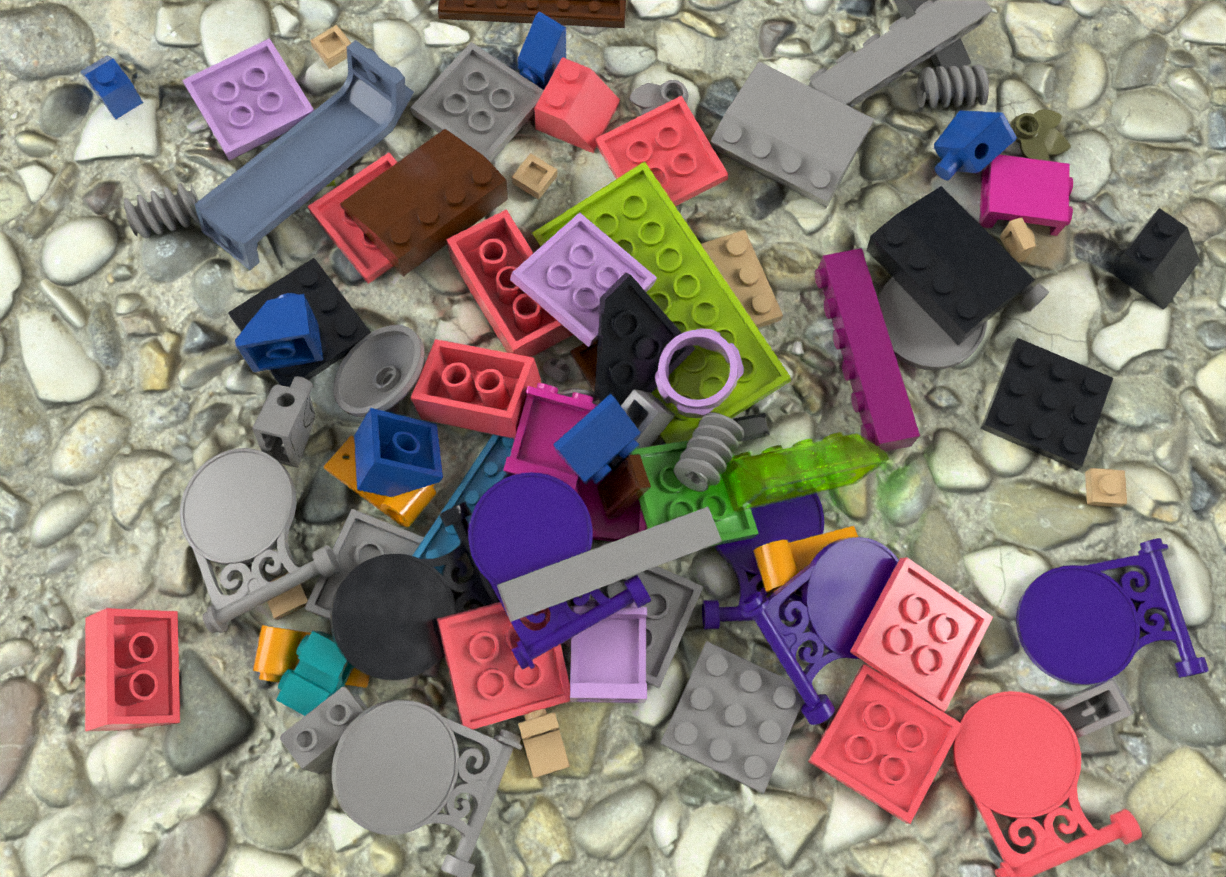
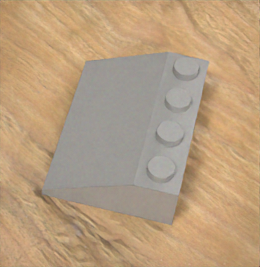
[710,61,875,208]

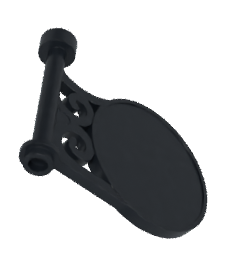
[330,501,500,680]

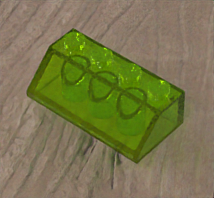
[721,432,889,513]

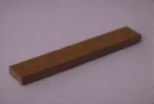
[438,0,626,28]

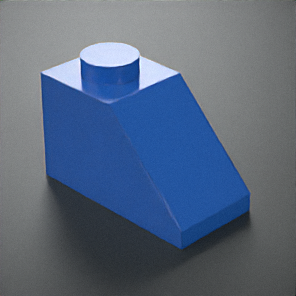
[518,11,566,90]
[80,55,143,120]

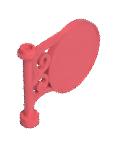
[953,691,1142,877]

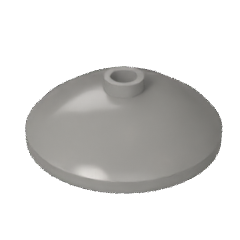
[333,325,425,417]

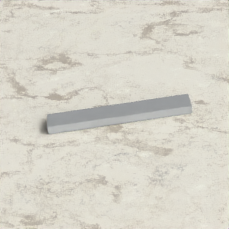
[497,507,722,622]

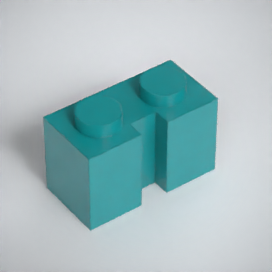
[276,631,354,716]

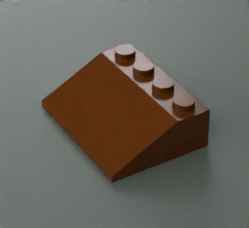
[340,129,508,277]

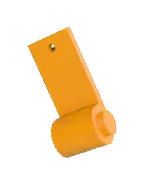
[324,435,436,528]
[753,526,858,595]
[253,625,369,688]

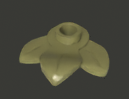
[1010,109,1071,161]

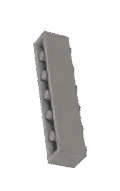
[808,0,992,108]

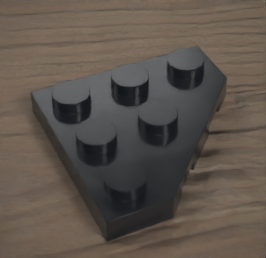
[595,272,695,406]

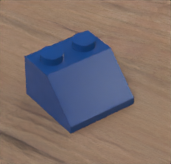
[235,293,323,373]
[553,394,641,485]
[354,408,443,497]

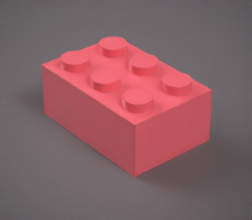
[411,339,541,439]

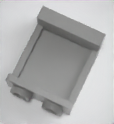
[280,687,368,774]

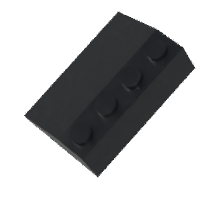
[866,186,1035,346]

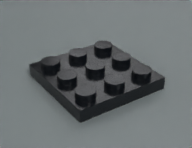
[228,258,371,387]
[980,338,1113,470]

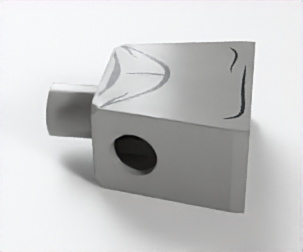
[252,377,315,468]

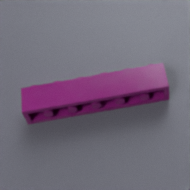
[815,248,920,454]

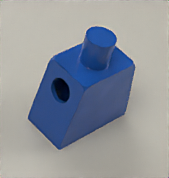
[934,110,1017,181]

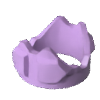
[655,328,744,418]

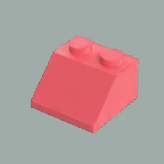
[534,57,620,153]

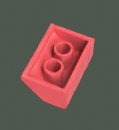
[85,608,180,732]

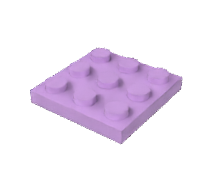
[182,38,314,160]
[510,212,657,347]

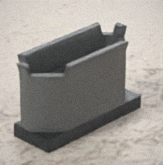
[733,413,770,442]

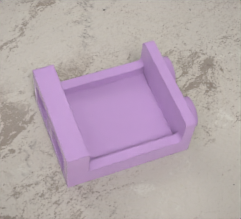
[570,600,647,703]

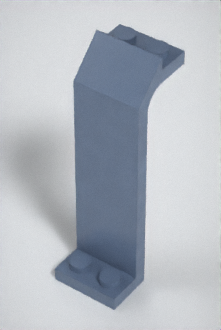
[195,40,414,270]

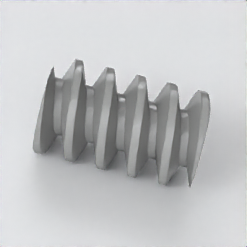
[917,64,989,109]
[124,183,199,238]
[674,412,744,492]

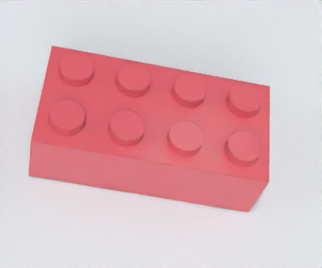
[446,209,574,357]

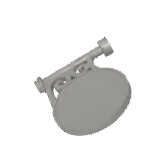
[878,277,1049,370]
[180,448,341,633]
[332,699,523,877]

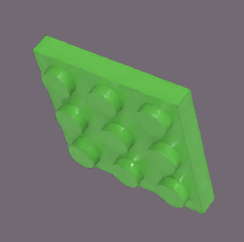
[630,440,759,547]

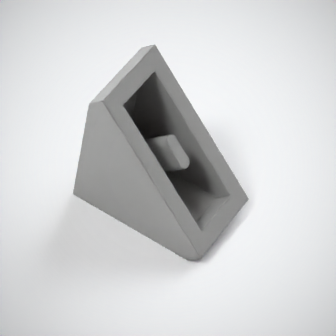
[1053,678,1134,738]

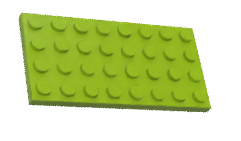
[532,161,791,444]

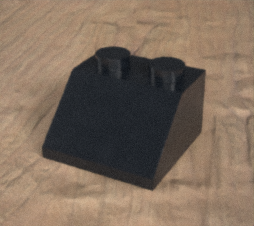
[1108,208,1200,310]

